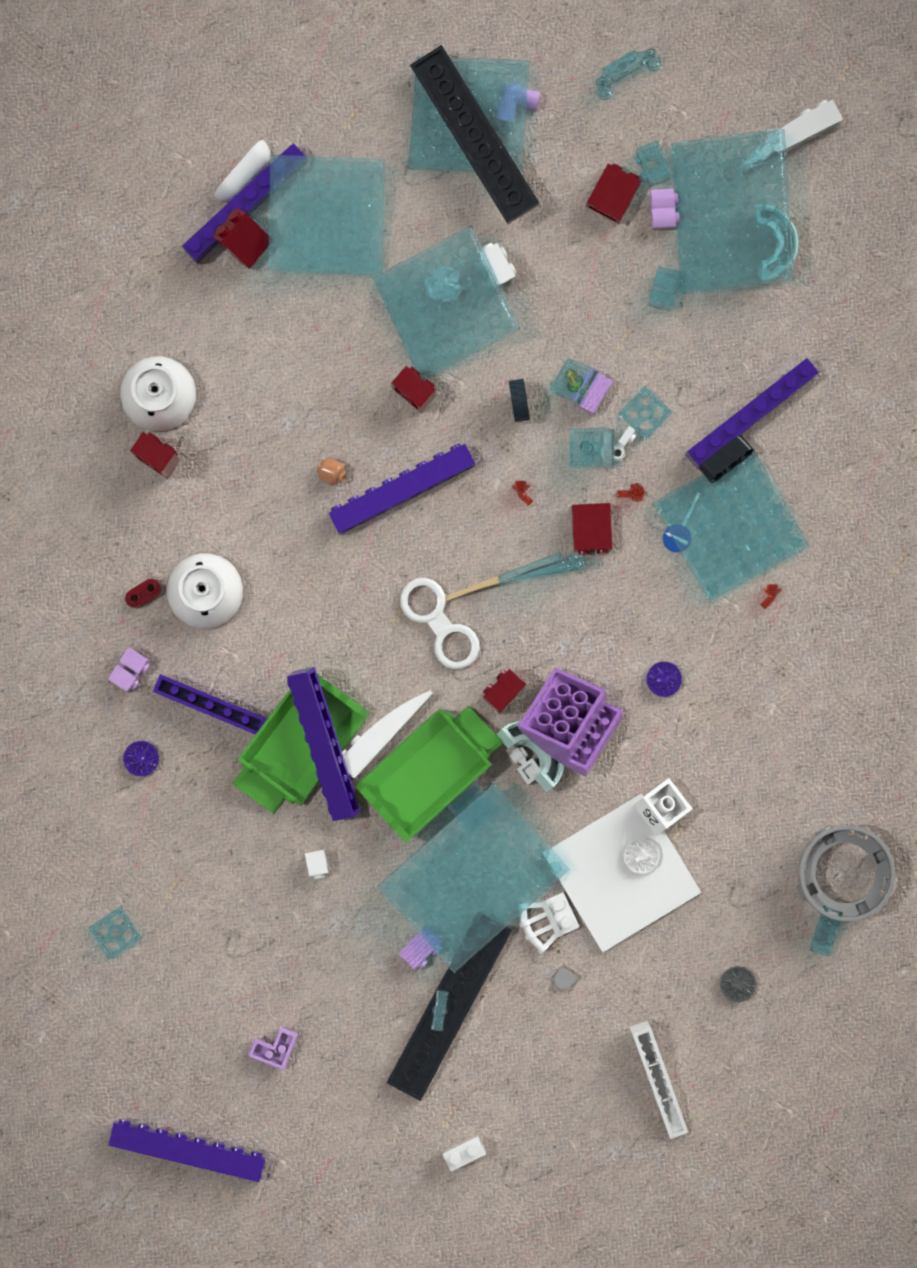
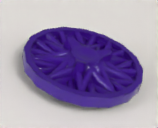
[646,661,682,697]
[123,741,159,777]

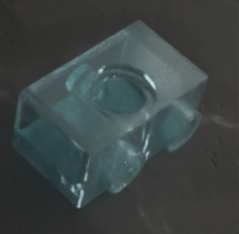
[634,140,671,187]

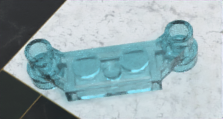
[596,48,662,100]

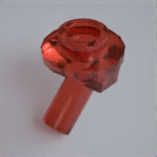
[511,480,533,506]
[617,483,645,502]
[760,584,782,609]

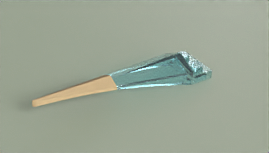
[436,552,587,603]

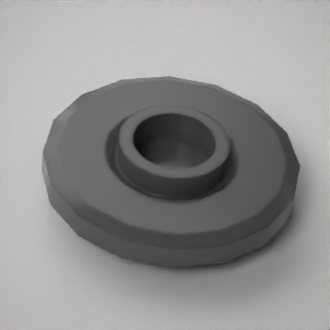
[720,966,756,1003]

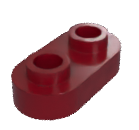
[125,579,161,608]

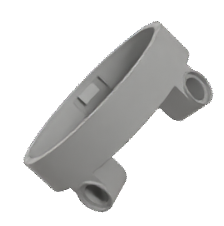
[796,826,895,921]

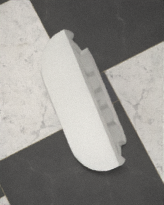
[214,140,270,202]

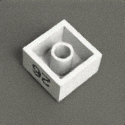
[633,779,692,836]

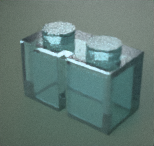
[647,266,682,311]

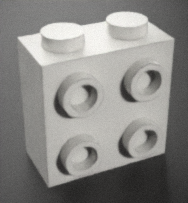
[479,243,517,292]

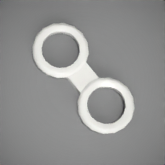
[400,578,480,669]

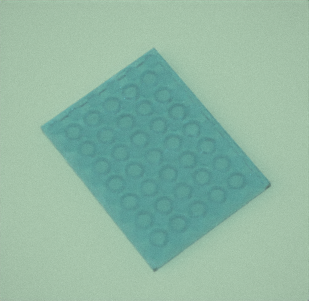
[671,128,795,294]
[377,783,570,973]

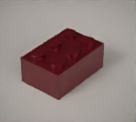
[130,432,180,479]

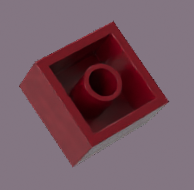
[391,366,436,413]
[483,668,526,714]

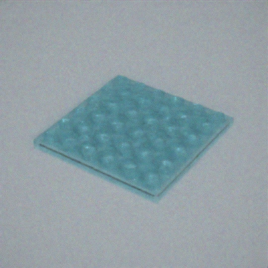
[408,56,530,174]
[268,155,385,275]
[373,225,520,380]
[653,446,809,602]

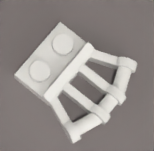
[517,892,579,955]

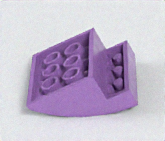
[518,667,623,777]

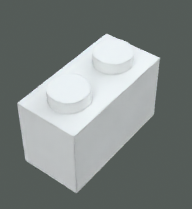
[442,1135,486,1171]

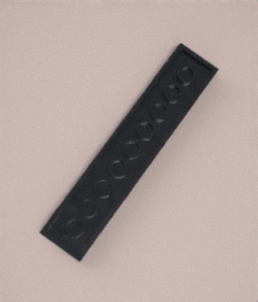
[410,45,540,225]
[386,911,512,1101]

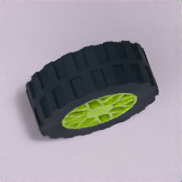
[509,378,530,422]

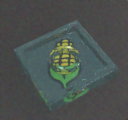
[549,358,598,405]

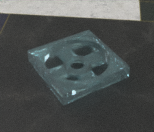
[619,386,672,440]
[88,906,142,960]

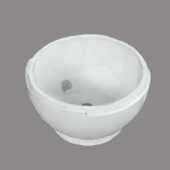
[120,356,196,431]
[167,553,243,629]

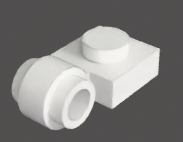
[610,426,636,461]
[509,747,539,785]

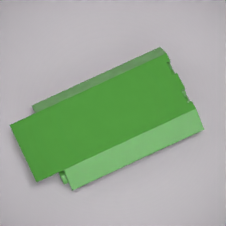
[232,666,370,814]
[355,706,503,843]

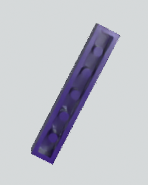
[153,674,267,735]

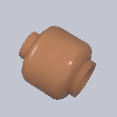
[317,457,346,486]

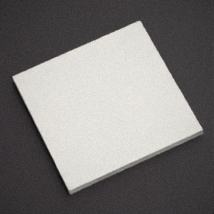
[543,793,702,952]

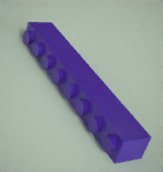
[182,143,307,264]
[685,358,819,469]
[328,443,475,535]
[287,667,361,821]
[108,1119,266,1182]

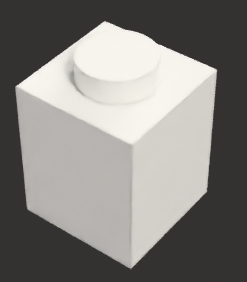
[305,850,329,879]

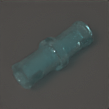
[431,990,449,1031]

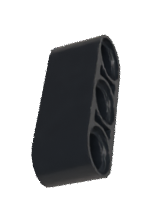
[698,435,754,483]

